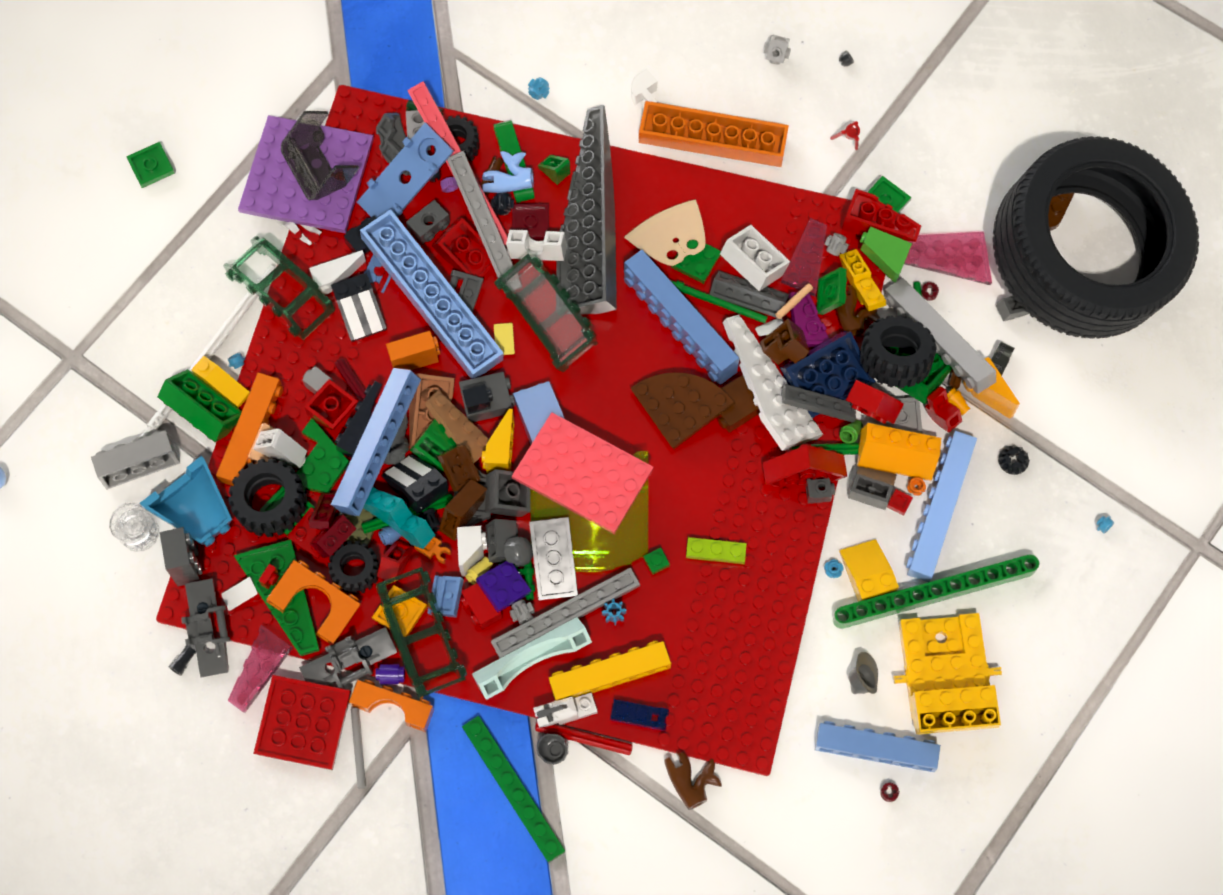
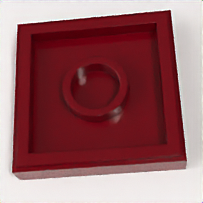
[512,204,549,240]

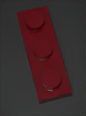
[309,493,337,530]

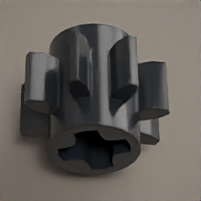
[491,193,514,215]

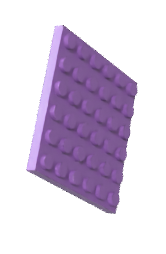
[238,115,374,233]

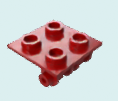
[287,508,323,559]

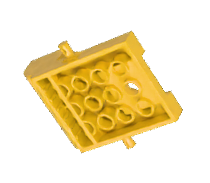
[893,613,1002,735]

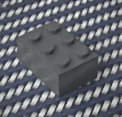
[159,527,203,586]

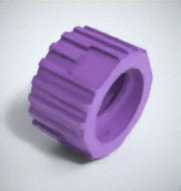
[440,177,458,193]

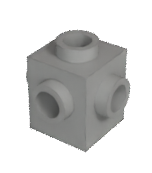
[764,35,791,64]

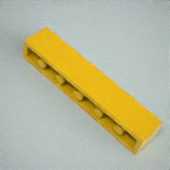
[549,641,671,701]

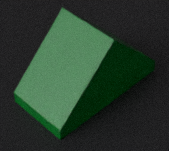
[538,155,570,185]

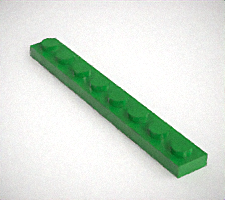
[462,716,565,863]

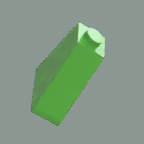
[860,227,912,282]

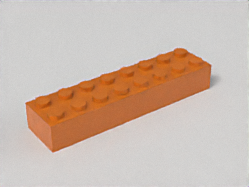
[639,101,789,167]

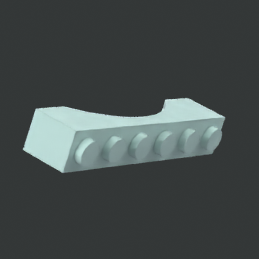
[472,617,592,700]

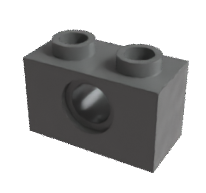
[406,200,450,245]

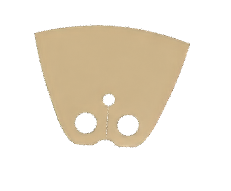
[624,200,705,266]

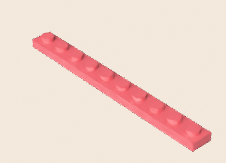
[407,82,508,246]

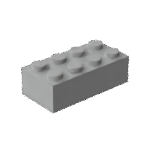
[91,430,180,490]

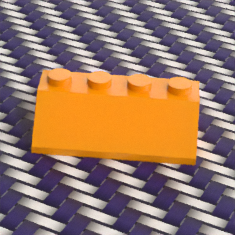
[857,423,941,481]

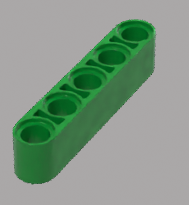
[493,120,535,203]

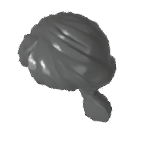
[384,412,410,465]

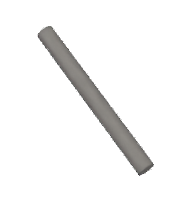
[351,708,366,789]

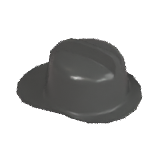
[848,652,878,694]

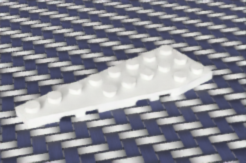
[723,315,823,451]

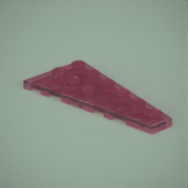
[904,232,992,285]

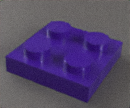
[476,561,531,612]

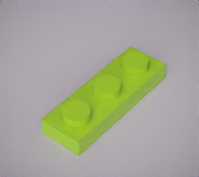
[686,537,747,564]

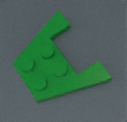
[297,418,349,493]

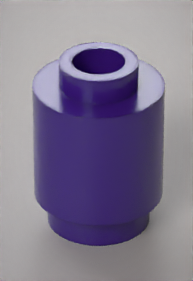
[376,664,405,684]

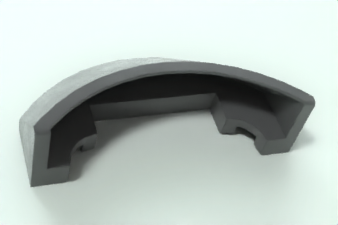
[376,113,430,175]

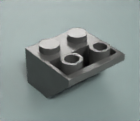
[848,467,897,510]

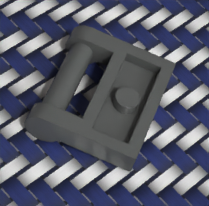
[449,270,484,313]

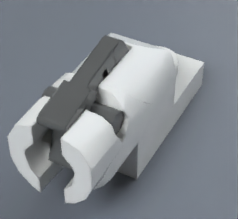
[533,693,597,728]

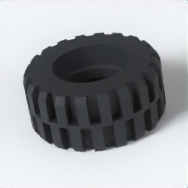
[860,315,937,388]
[228,459,308,537]

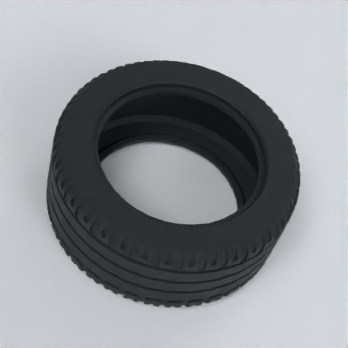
[992,136,1199,339]

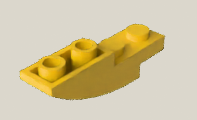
[839,249,886,311]

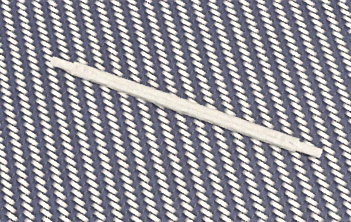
[140,265,276,438]

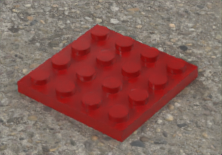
[253,675,351,771]

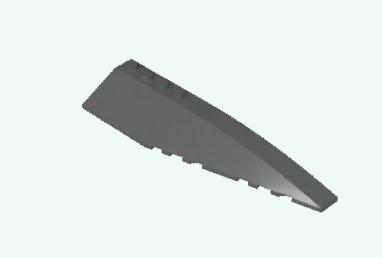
[556,105,617,315]

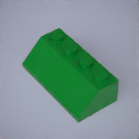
[157,369,242,442]

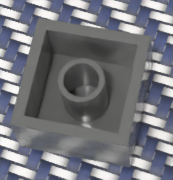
[485,469,531,517]

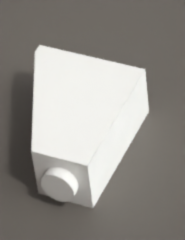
[253,429,307,469]

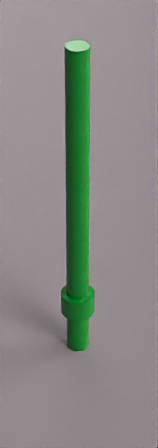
[670,280,768,324]

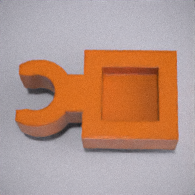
[414,537,451,564]

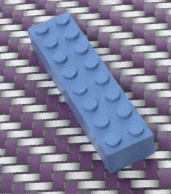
[624,250,739,385]

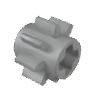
[824,233,849,256]
[510,600,535,624]

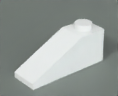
[309,250,366,295]

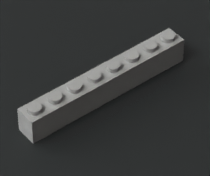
[885,278,996,394]

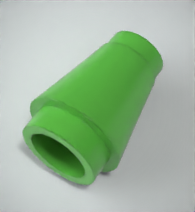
[840,420,863,443]

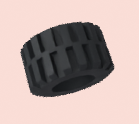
[434,116,480,164]
[328,541,380,595]

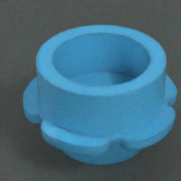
[227,353,245,369]
[1096,516,1114,533]
[824,559,844,578]

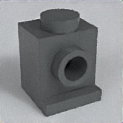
[805,478,835,504]

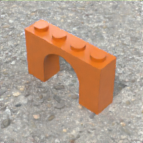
[266,560,360,645]

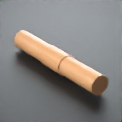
[775,283,813,319]

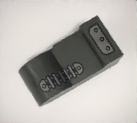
[991,342,1015,376]

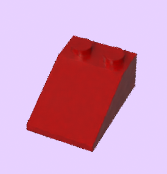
[432,218,493,278]

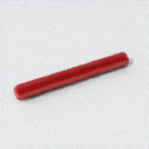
[535,722,633,755]

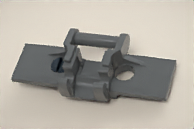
[181,579,231,678]
[299,627,398,689]

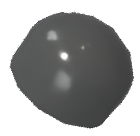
[504,537,533,567]
[537,734,568,765]

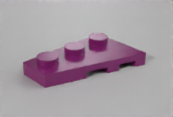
[789,292,829,347]

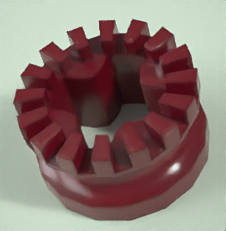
[921,282,939,301]
[880,782,900,802]

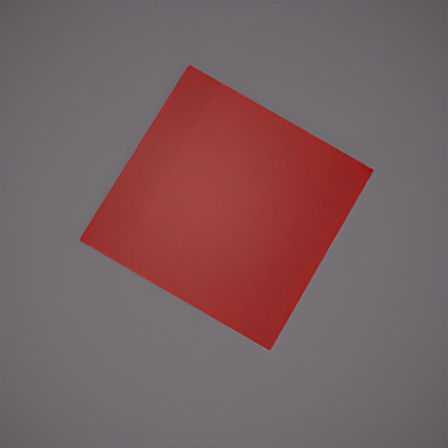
[156,85,900,776]

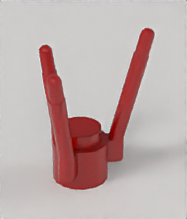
[830,121,860,150]

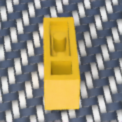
[191,356,250,408]

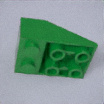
[410,418,457,473]

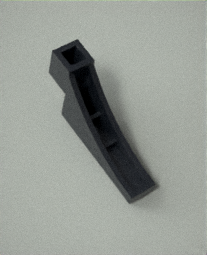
[335,381,382,470]

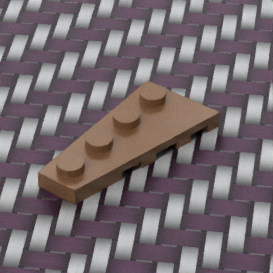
[425,390,489,463]

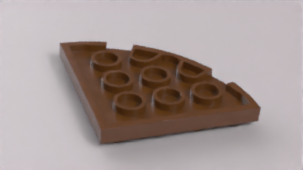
[630,373,735,449]

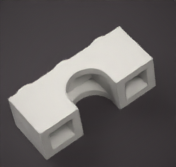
[506,230,567,261]

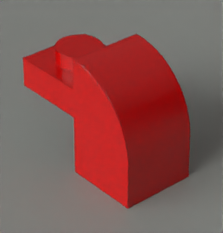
[925,386,962,433]

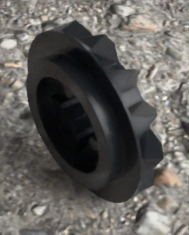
[998,445,1030,475]

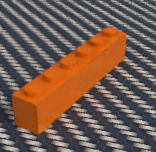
[216,373,283,486]

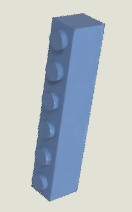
[815,721,941,773]

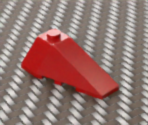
[842,189,922,242]

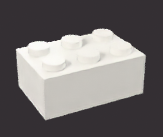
[720,225,790,291]

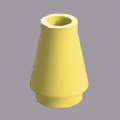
[465,557,493,585]

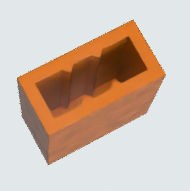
[386,331,440,370]

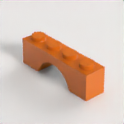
[349,679,434,732]

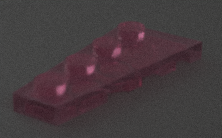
[781,218,827,297]
[228,625,293,713]

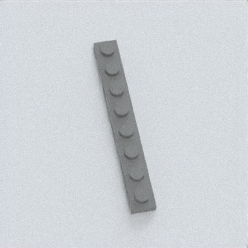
[447,151,523,294]
[491,568,640,659]

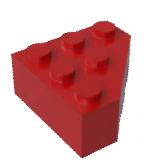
[763,444,847,488]

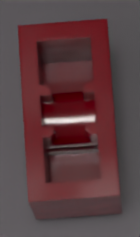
[310,515,357,558]

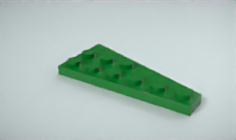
[234,540,320,656]

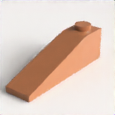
[409,374,454,449]

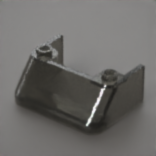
[281,111,359,200]

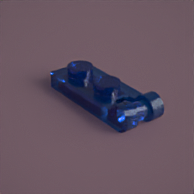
[610,699,669,730]

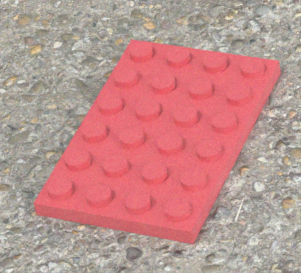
[512,412,654,534]

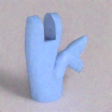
[482,151,534,193]

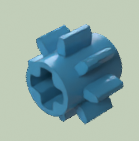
[528,77,550,100]
[602,599,626,625]

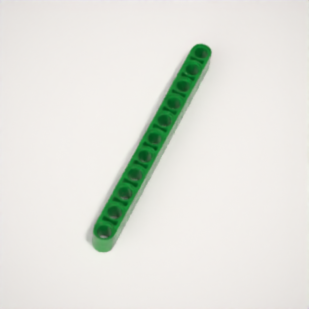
[833,555,1040,629]

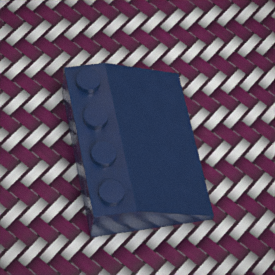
[779,331,876,418]

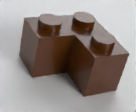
[760,318,810,365]

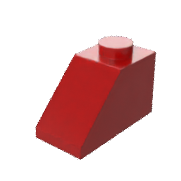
[377,541,414,583]

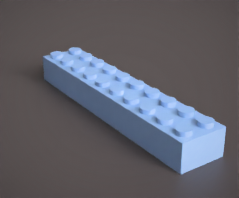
[360,209,504,379]

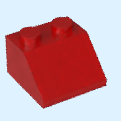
[304,379,358,430]

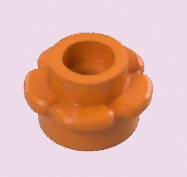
[907,477,926,496]

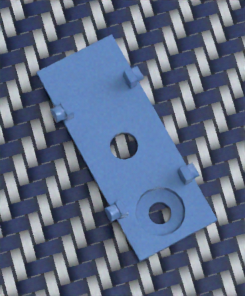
[357,122,454,218]

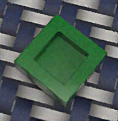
[643,548,670,575]

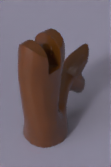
[836,285,880,337]
[664,752,722,810]

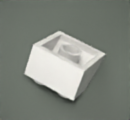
[457,526,487,576]

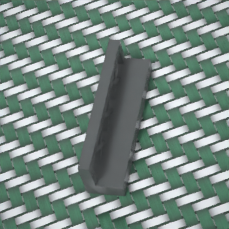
[709,271,789,318]

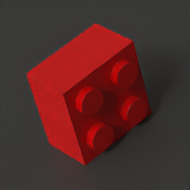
[846,380,904,424]

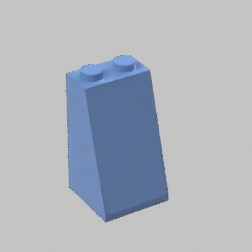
[513,381,565,445]

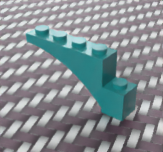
[363,487,435,549]

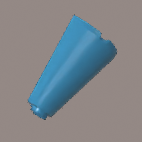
[140,456,232,547]

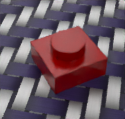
[887,489,913,516]
[259,564,279,590]

